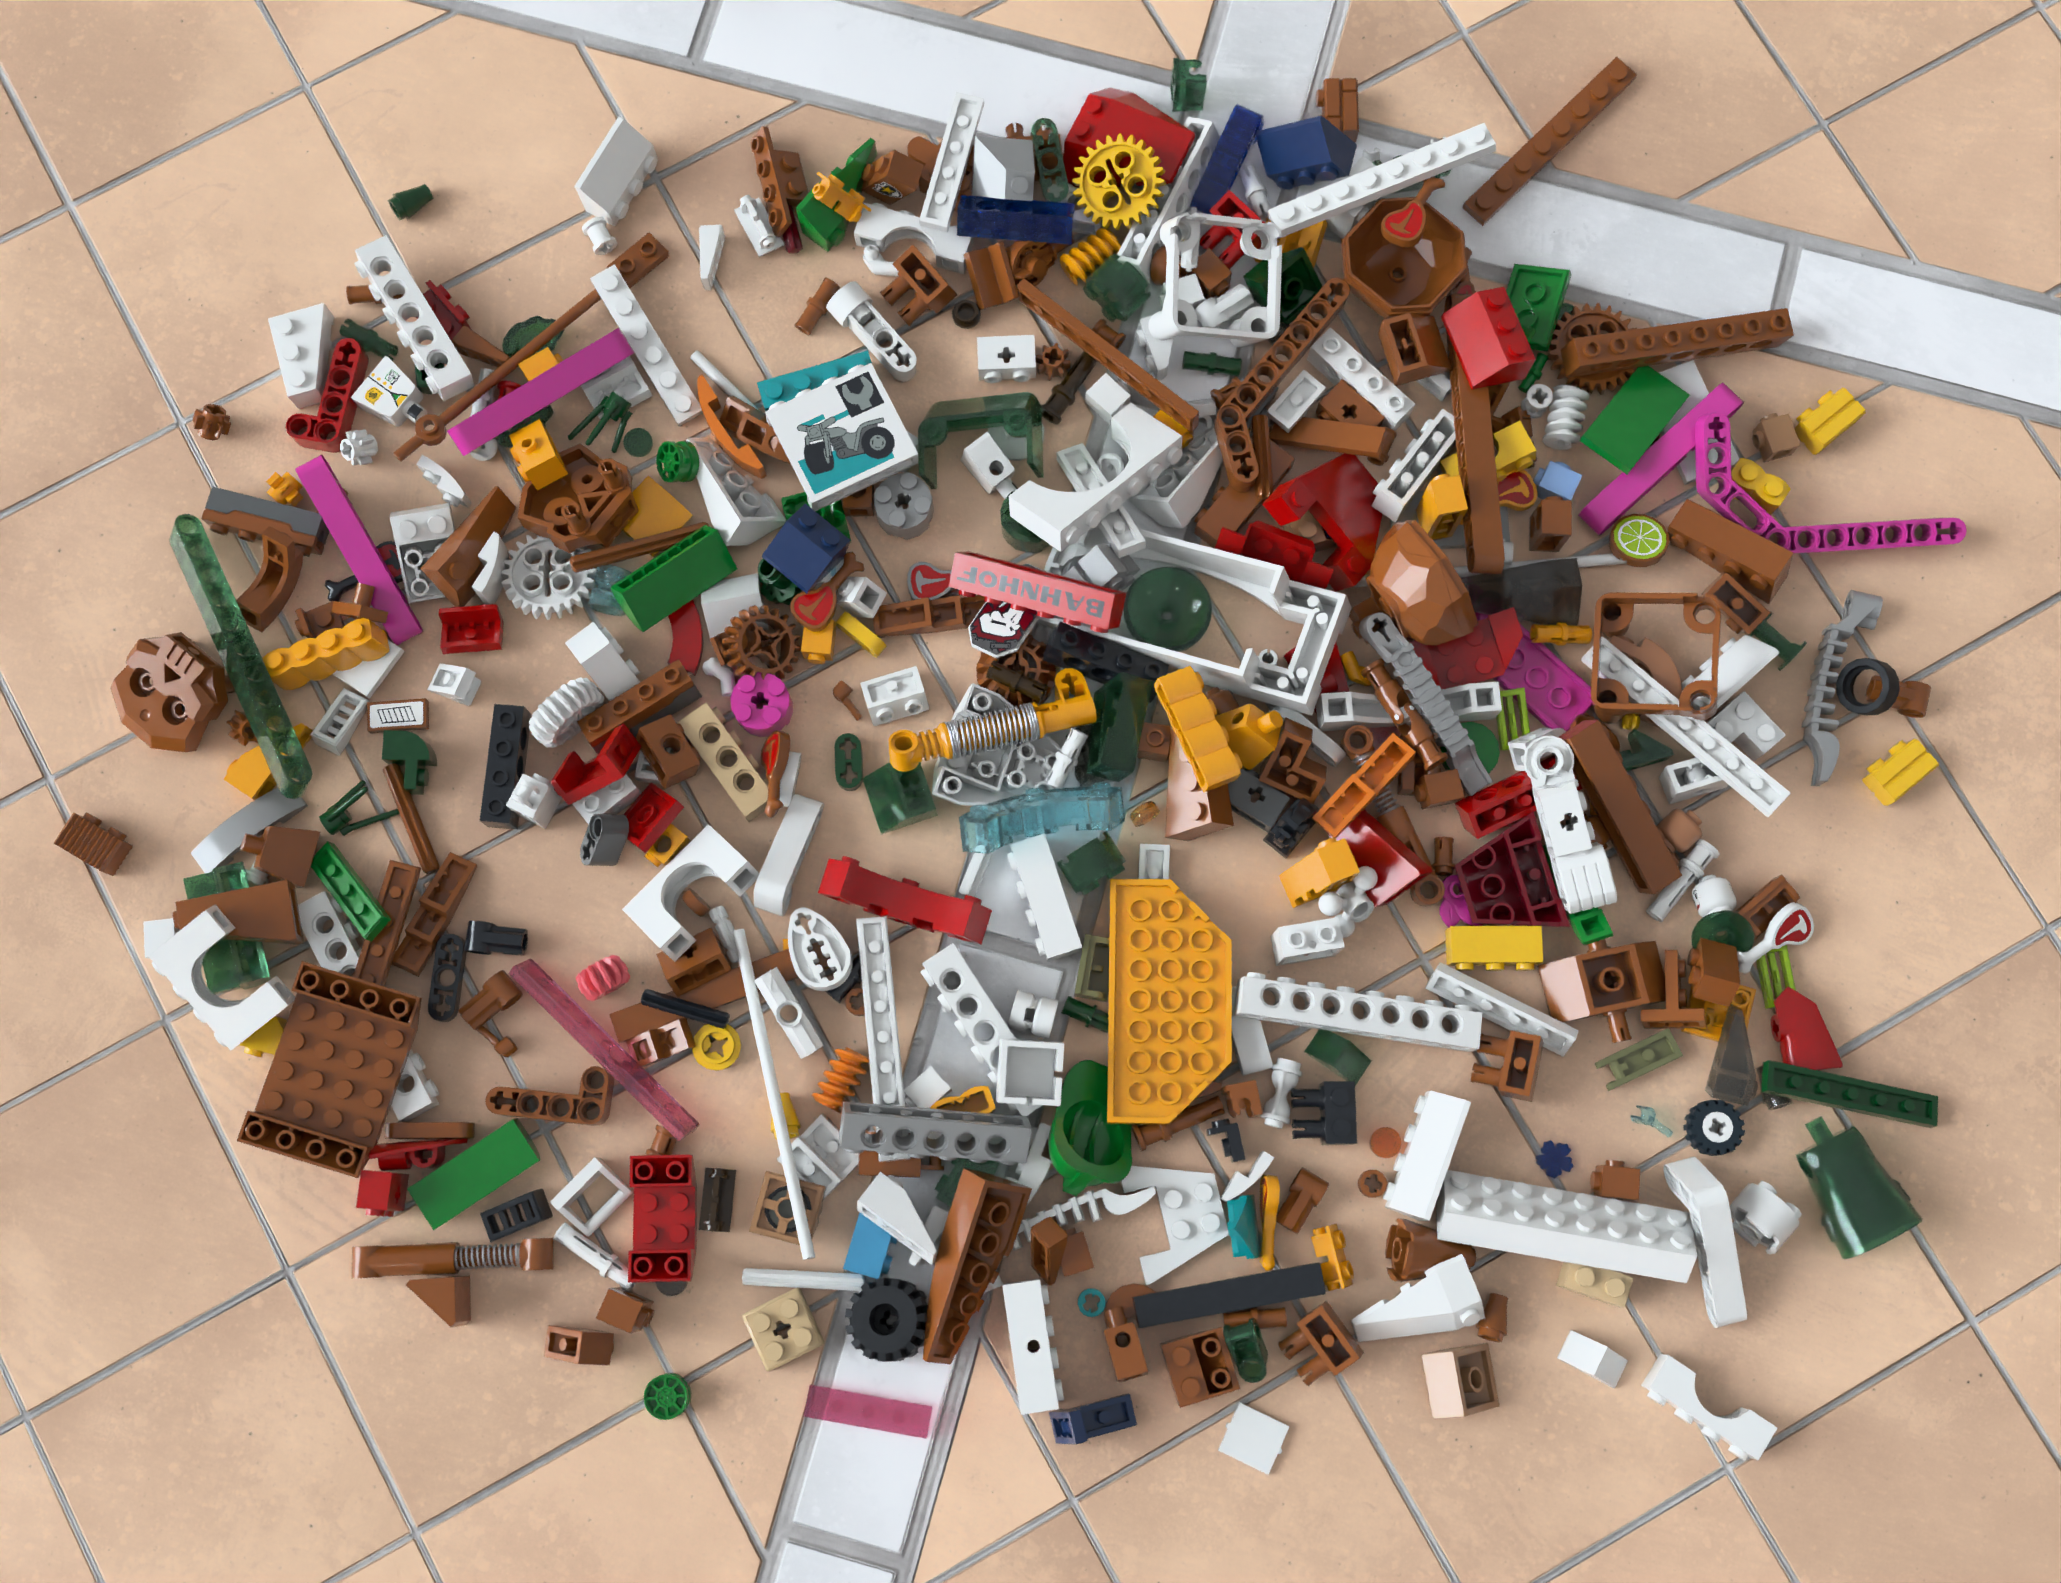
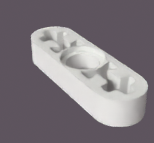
[1271,706,1346,767]

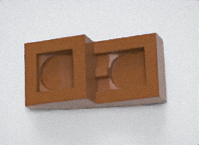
[626,1018,696,1069]

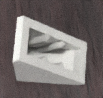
[1557,1330,1628,1389]

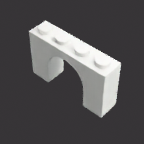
[622,824,759,962]
[148,905,296,1051]

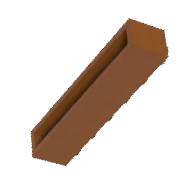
[1558,720,1682,895]

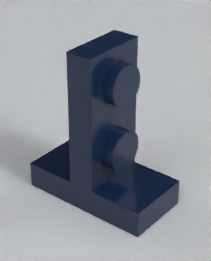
[1049,1394,1137,1444]

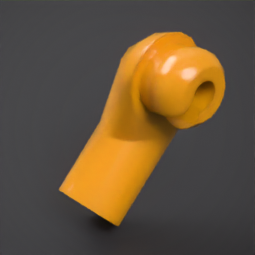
[1340,651,1372,686]

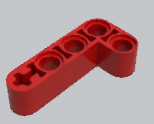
[285,338,369,453]

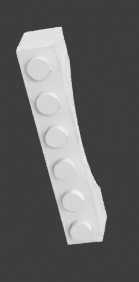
[1316,682,1502,731]

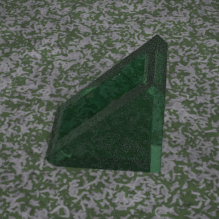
[1304,1029,1371,1086]

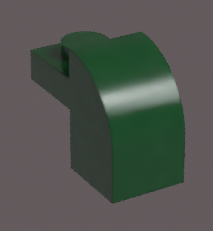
[382,730,437,795]

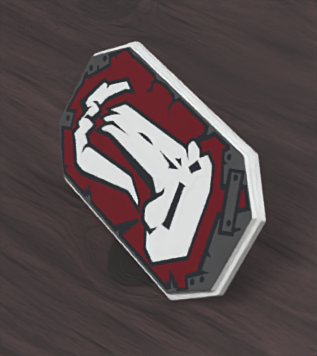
[968,563,1044,658]

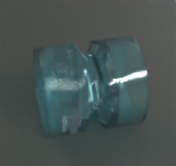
[588,565,632,616]

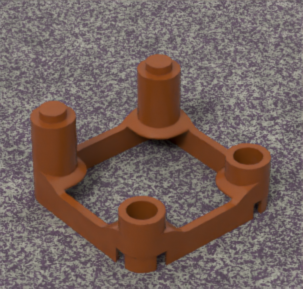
[1591,592,1721,724]

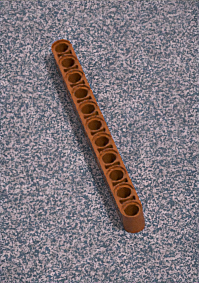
[1444,293,1505,574]

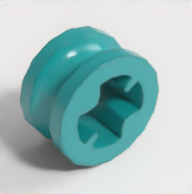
[1078,1288,1105,1317]

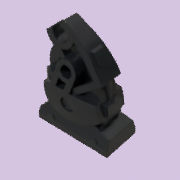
[1263,797,1320,859]

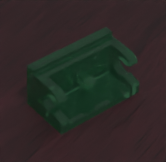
[1170,58,1207,112]

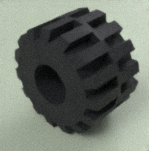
[845,1278,928,1362]

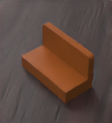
[963,242,1019,310]

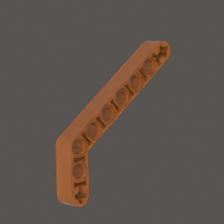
[1214,277,1350,492]

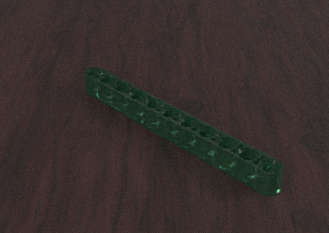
[169,514,313,799]

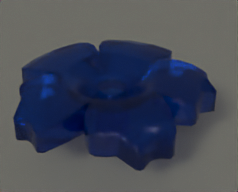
[1535,1140,1574,1179]

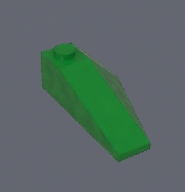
[796,138,877,252]

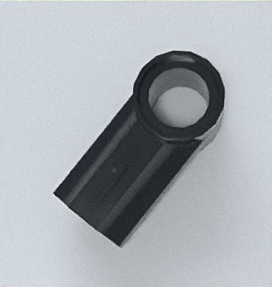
[464,921,528,956]

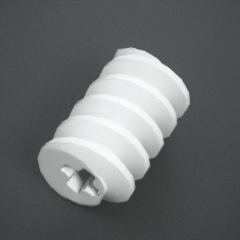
[1542,385,1590,450]

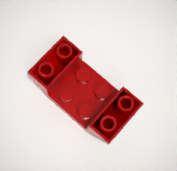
[628,1155,697,1282]

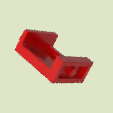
[551,724,642,806]

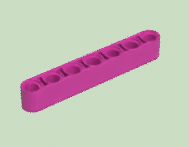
[447,328,634,456]
[1578,383,1744,536]
[295,455,423,645]

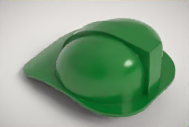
[1048,1060,1132,1196]

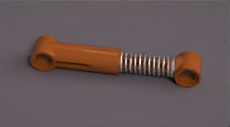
[1340,725,1445,907]
[352,1238,554,1278]

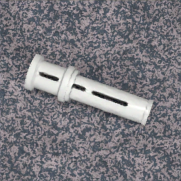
[1646,839,1720,922]

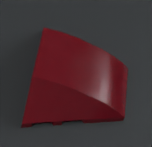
[1454,812,1570,927]

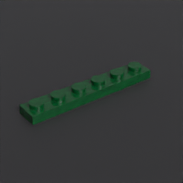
[1761,1060,1938,1128]

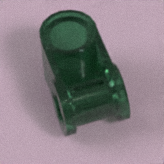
[1223,1318,1268,1383]

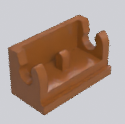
[1729,874,1800,942]
[1221,1080,1263,1118]

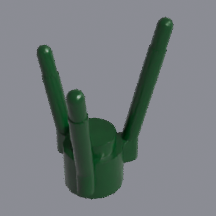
[568,391,633,453]
[319,780,400,836]

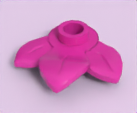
[1439,875,1484,928]

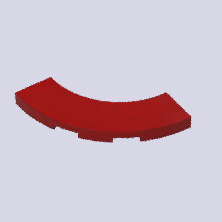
[667,599,703,676]

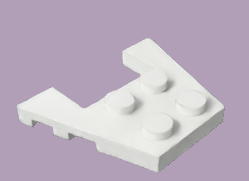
[1121,1166,1229,1285]

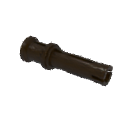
[1038,351,1098,424]

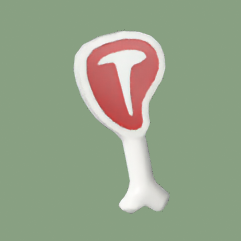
[1737,902,1814,974]

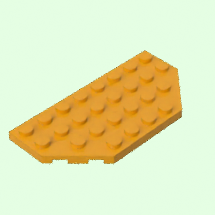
[1107,879,1232,1124]

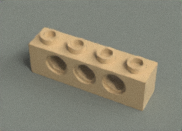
[677,703,768,822]

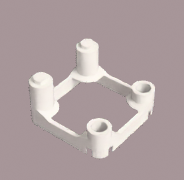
[1149,213,1282,348]

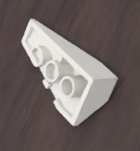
[1129,424,1230,528]
[1351,1254,1485,1342]

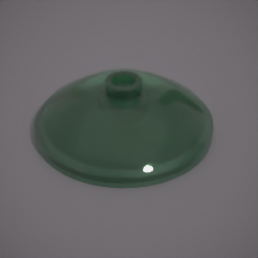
[1123,567,1212,652]

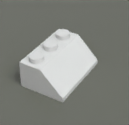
[575,116,658,227]
[1681,634,1780,710]

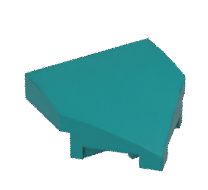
[1227,1195,1261,1259]

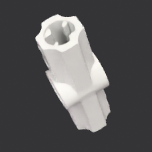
[754,967,824,1059]

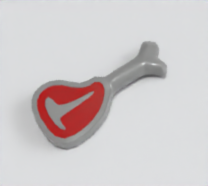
[907,562,954,600]

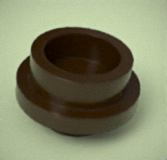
[952,300,981,329]

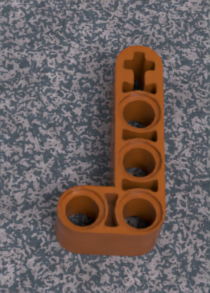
[485,1066,614,1126]

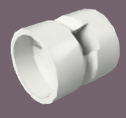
[1008,990,1059,1039]

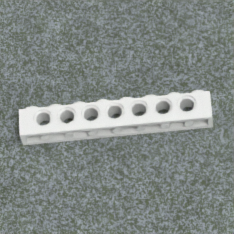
[298,891,439,1122]
[1234,972,1483,1052]

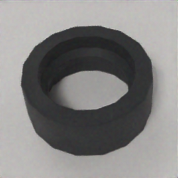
[1836,658,1900,715]

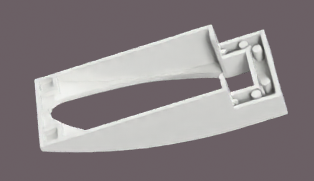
[1037,525,1352,716]

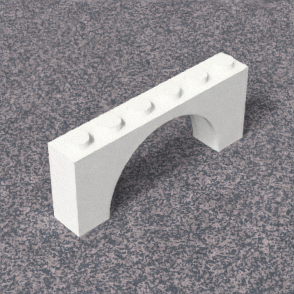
[1009,403,1182,552]

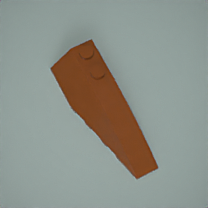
[923,1168,1032,1365]

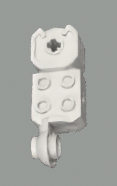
[1523,736,1618,914]

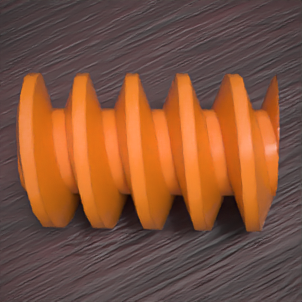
[812,1047,869,1114]

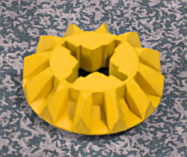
[692,1024,742,1071]

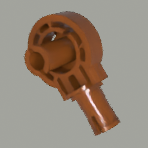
[1005,228,1075,286]

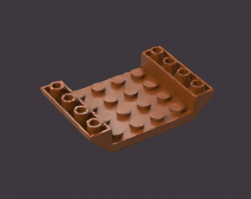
[237,961,422,1178]

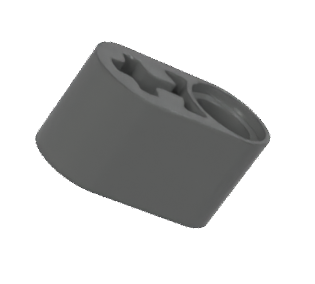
[580,814,629,866]

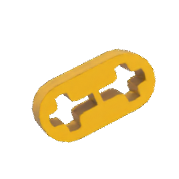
[835,611,887,658]

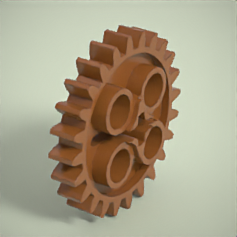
[1547,303,1637,395]

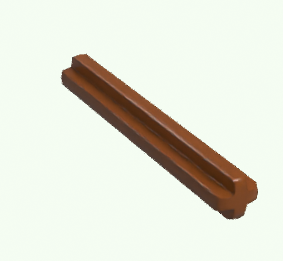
[383,763,440,874]

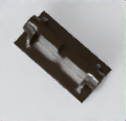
[699,1168,736,1232]

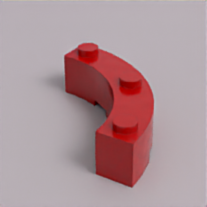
[818,856,992,945]

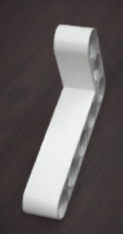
[1663,1157,1747,1328]

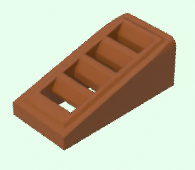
[452,326,510,367]
[1031,1217,1067,1286]

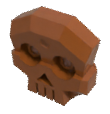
[517,443,639,554]
[110,632,239,752]

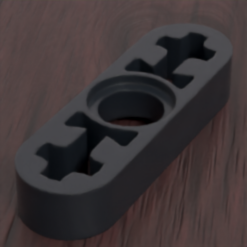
[428,934,467,1022]

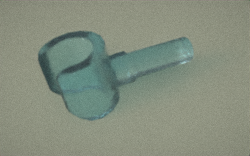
[1630,1105,1673,1137]

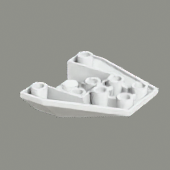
[932,683,1062,810]

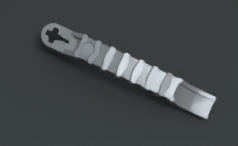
[1802,590,1883,786]
[1359,613,1493,796]

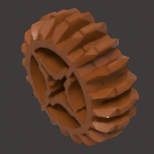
[722,605,801,680]

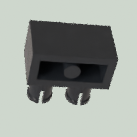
[1291,1081,1357,1145]

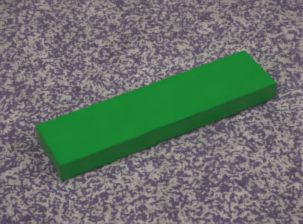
[311,841,391,942]

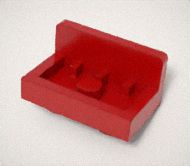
[438,604,504,654]

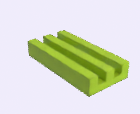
[1496,687,1530,750]
[1756,944,1796,1009]

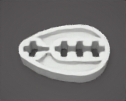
[788,907,853,991]

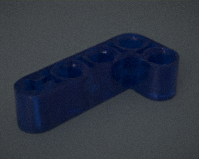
[1190,104,1264,215]

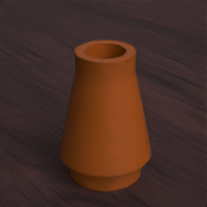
[1476,1293,1508,1343]

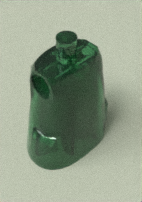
[1796,1116,1923,1259]

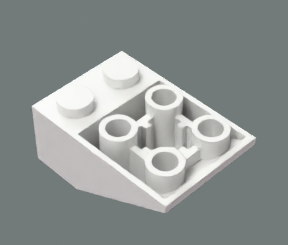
[390,503,455,603]

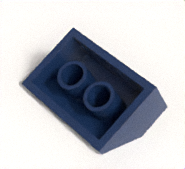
[1256,115,1357,190]

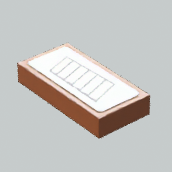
[367,698,429,733]

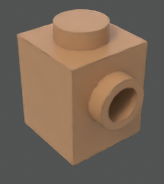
[1752,413,1800,462]

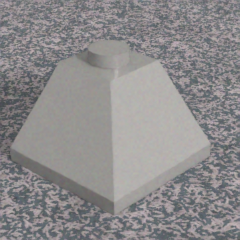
[971,136,1035,201]

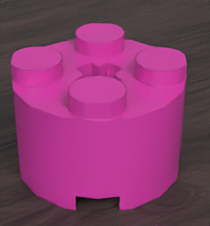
[730,672,793,737]

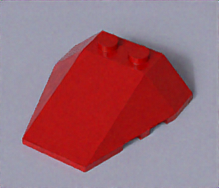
[1061,88,1196,188]

